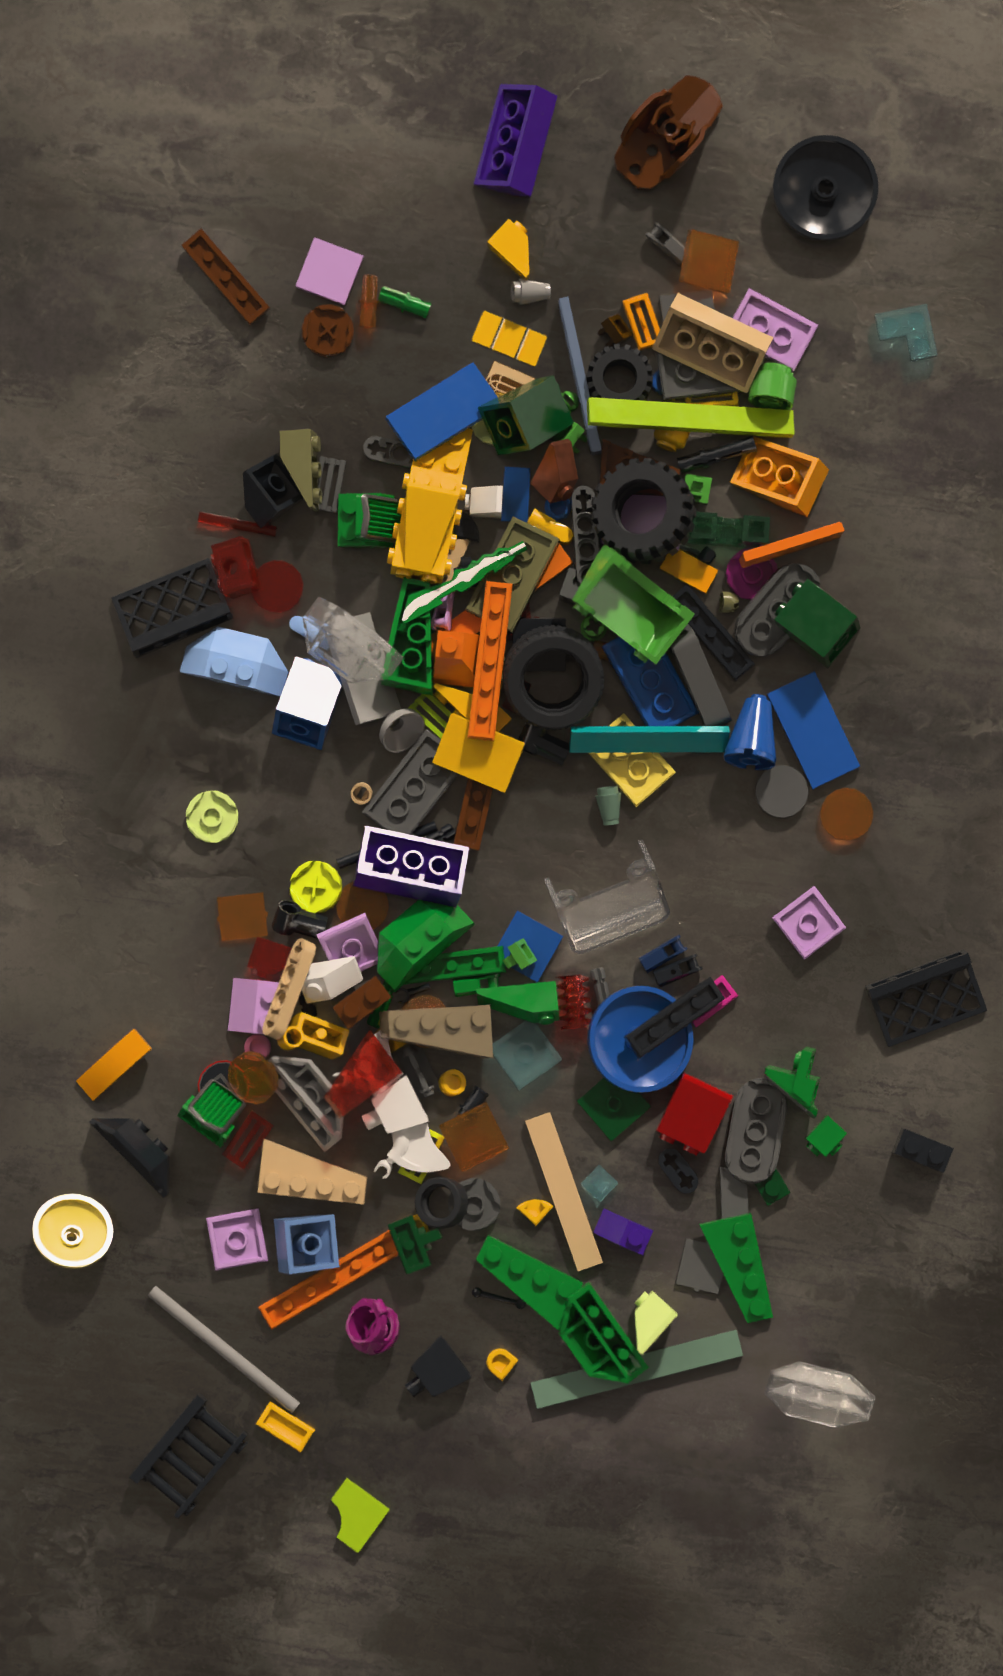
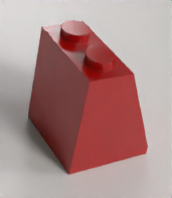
[656,1073,733,1156]

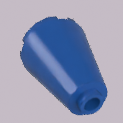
[724,694,776,770]

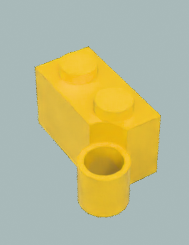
[277,1012,350,1060]

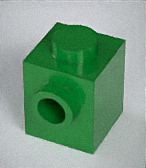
[805,1115,847,1157]

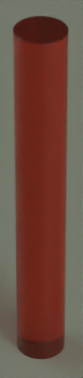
[198,512,277,537]

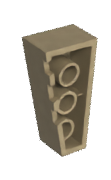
[379,1005,493,1059]

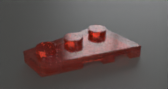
[324,1030,402,1119]

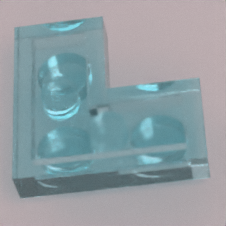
[875,304,938,362]

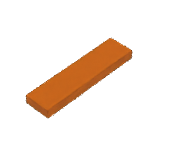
[739,522,845,568]

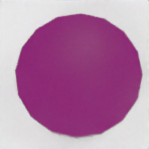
[725,547,778,601]

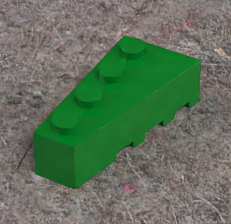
[380,577,433,696]
[476,1235,583,1331]

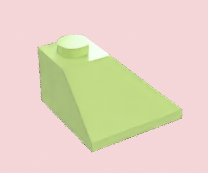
[634,1291,678,1354]

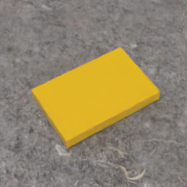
[432,713,526,793]

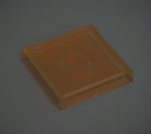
[679,229,739,294]
[439,1102,510,1172]

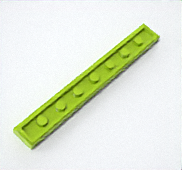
[587,397,795,438]

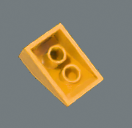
[730,436,829,517]

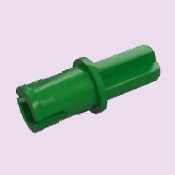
[378,286,431,319]

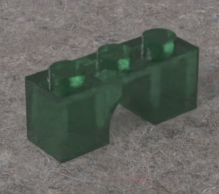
[688,512,770,548]

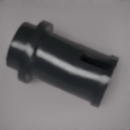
[458,1085,489,1121]

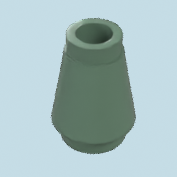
[595,786,621,825]

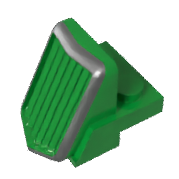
[338,493,402,548]
[764,1047,821,1119]
[177,1079,246,1148]

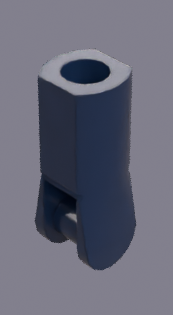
[638,934,688,974]

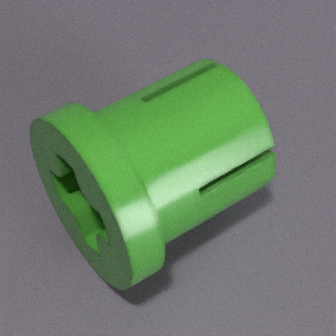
[580,615,607,642]

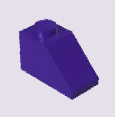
[593,1208,653,1255]

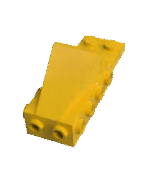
[387,429,473,584]

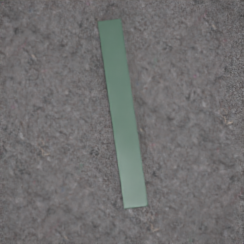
[530,1329,743,1409]

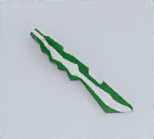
[402,541,527,624]

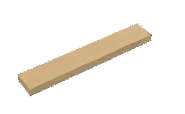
[525,1112,603,1271]

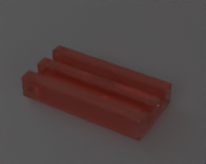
[222,1111,274,1169]

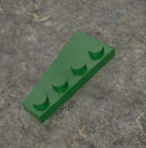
[699,1213,773,1323]

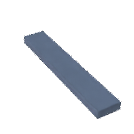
[558,297,602,456]

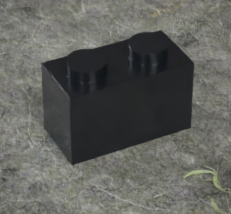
[892,1128,954,1173]

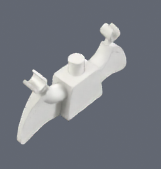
[332,1030,450,1179]

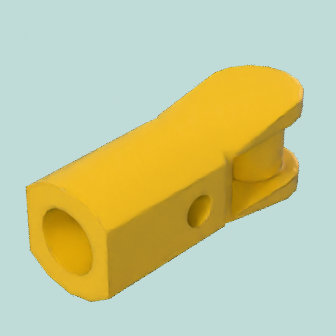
[527,509,573,545]

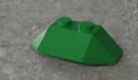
[377,900,475,992]
[558,1282,649,1384]

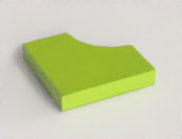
[331,1478,390,1553]

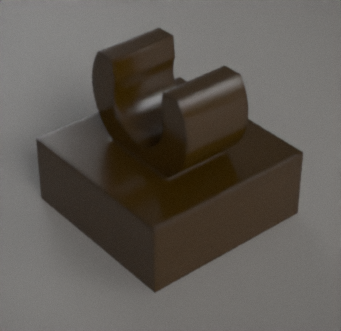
[597,314,633,347]

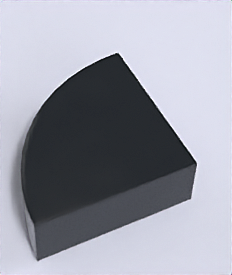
[454,512,479,543]

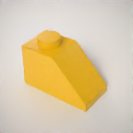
[487,219,529,280]

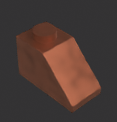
[530,439,578,503]

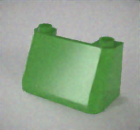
[572,544,695,664]

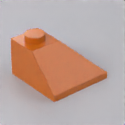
[433,630,480,687]

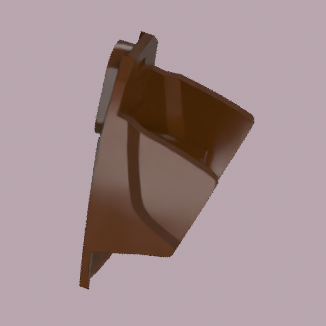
[614,75,723,189]

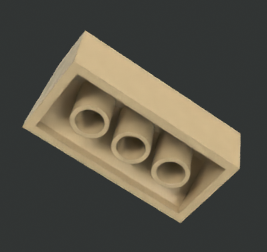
[652,293,773,393]

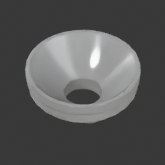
[379,708,425,753]

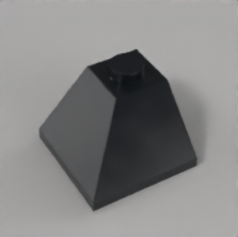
[243,453,304,528]

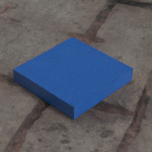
[498,911,563,983]

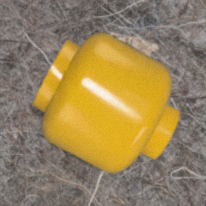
[654,430,691,452]

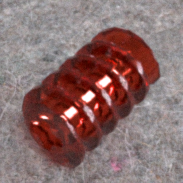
[555,974,592,1030]

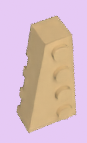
[258,1139,368,1204]

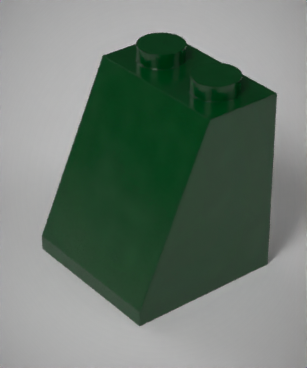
[478,375,574,455]
[774,578,861,668]

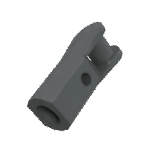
[645,222,692,266]

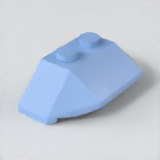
[180,626,289,697]

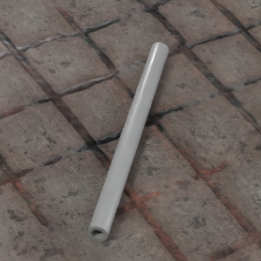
[148,1286,300,1413]

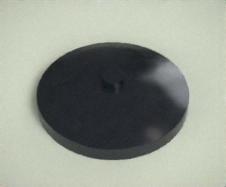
[773,135,878,241]

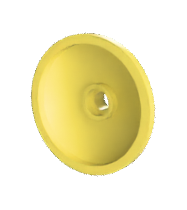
[32,1194,113,1269]

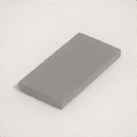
[323,612,401,725]

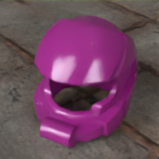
[346,1298,400,1356]

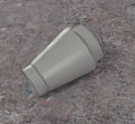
[511,279,551,305]

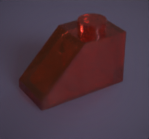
[247,936,292,978]

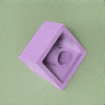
[228,978,279,1034]

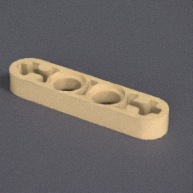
[263,938,316,1040]

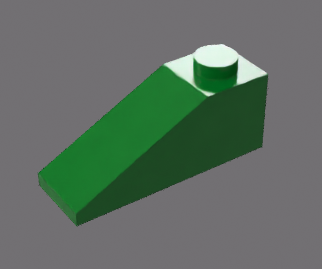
[476,981,559,1025]

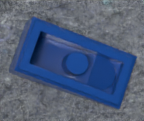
[501,467,531,523]

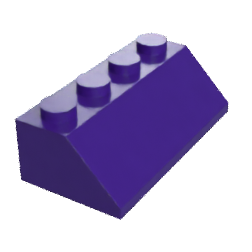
[474,84,557,196]
[353,826,469,907]

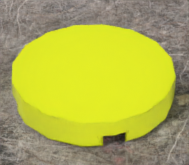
[289,861,342,914]

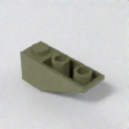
[280,429,322,512]

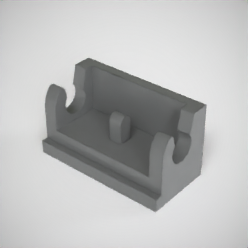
[559,568,580,606]

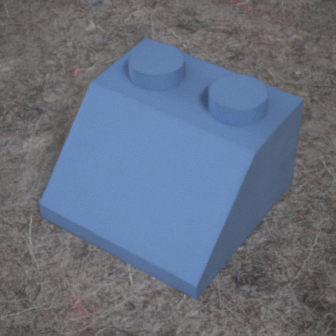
[274,1214,339,1274]

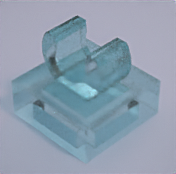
[581,1165,618,1202]

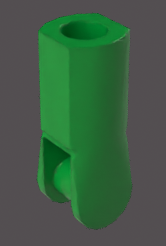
[453,974,501,997]

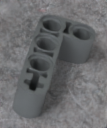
[570,486,599,584]
[669,624,732,726]

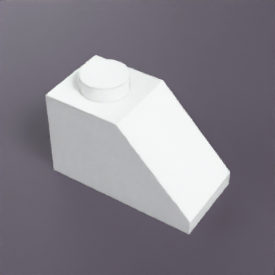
[465,486,503,519]
[302,956,363,1003]

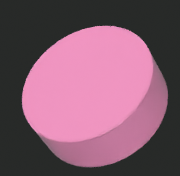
[244,1034,271,1060]

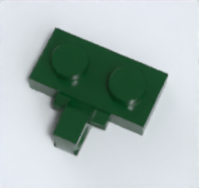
[387,1215,443,1275]

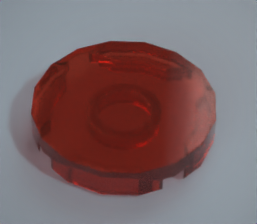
[251,560,303,613]

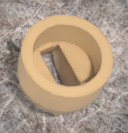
[351,782,372,805]

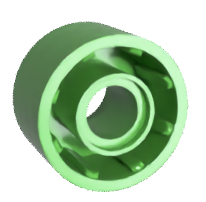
[748,363,797,410]

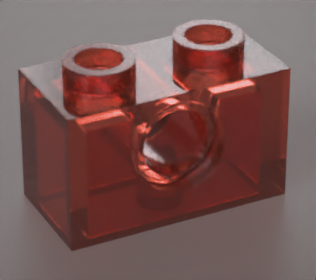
[211,536,262,599]

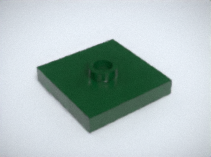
[577,1078,651,1141]

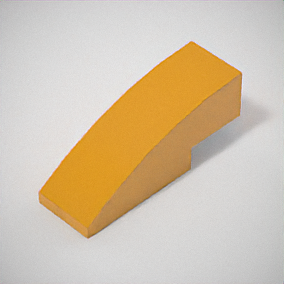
[76,1029,152,1101]

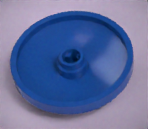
[588,986,693,1092]

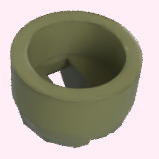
[719,591,739,613]

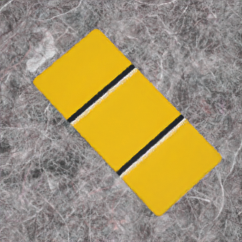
[472,311,547,366]

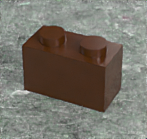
[332,976,391,1029]

